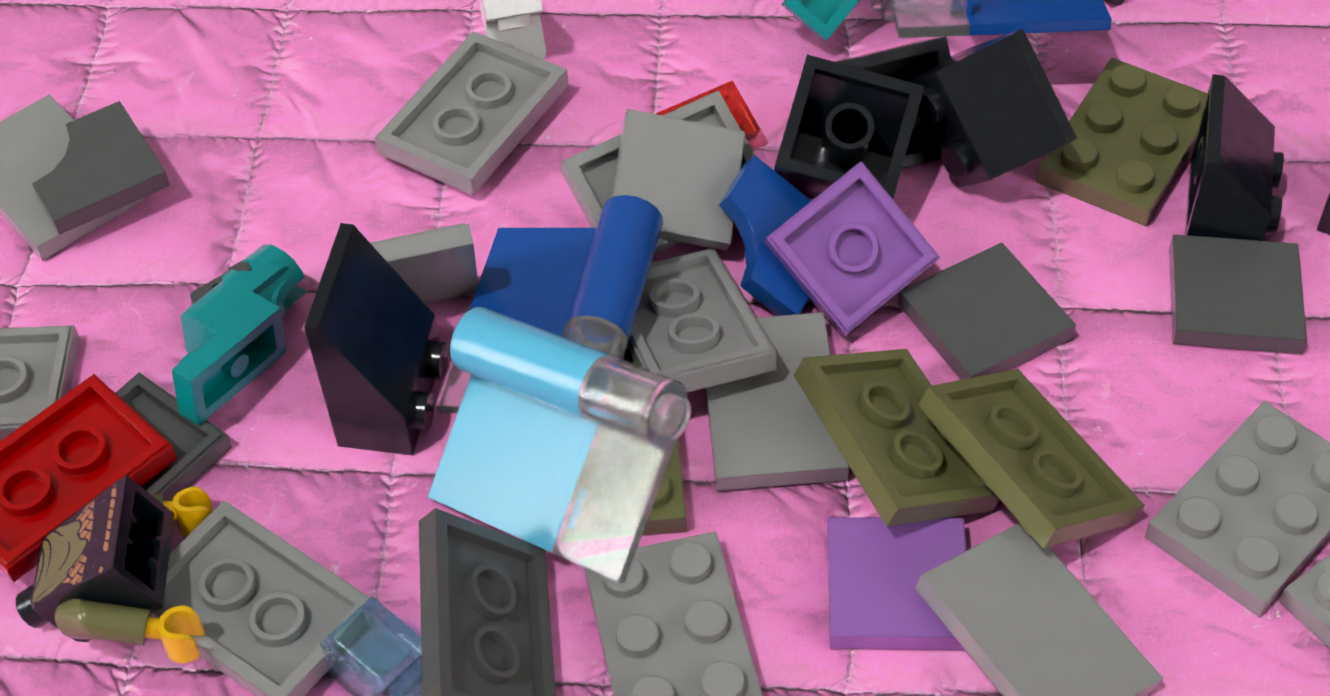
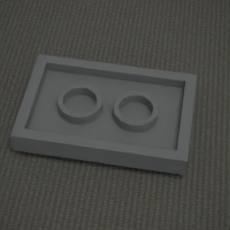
[419,508,555,696]

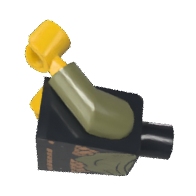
[16,475,213,664]

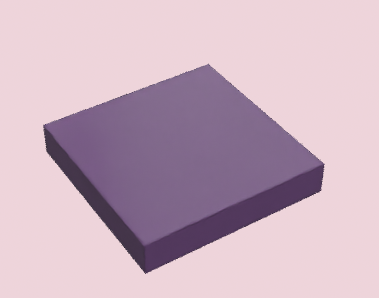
[763,162,941,338]
[827,517,966,650]

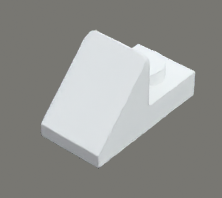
[480,0,547,59]

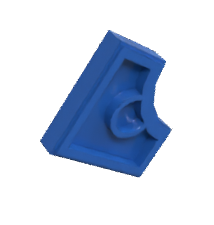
[719,155,811,316]

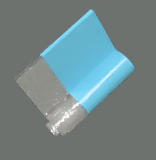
[428,307,691,583]

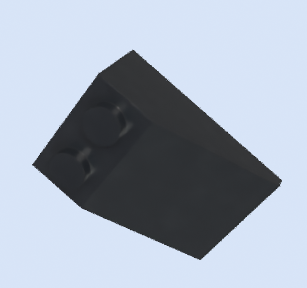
[304,223,449,456]

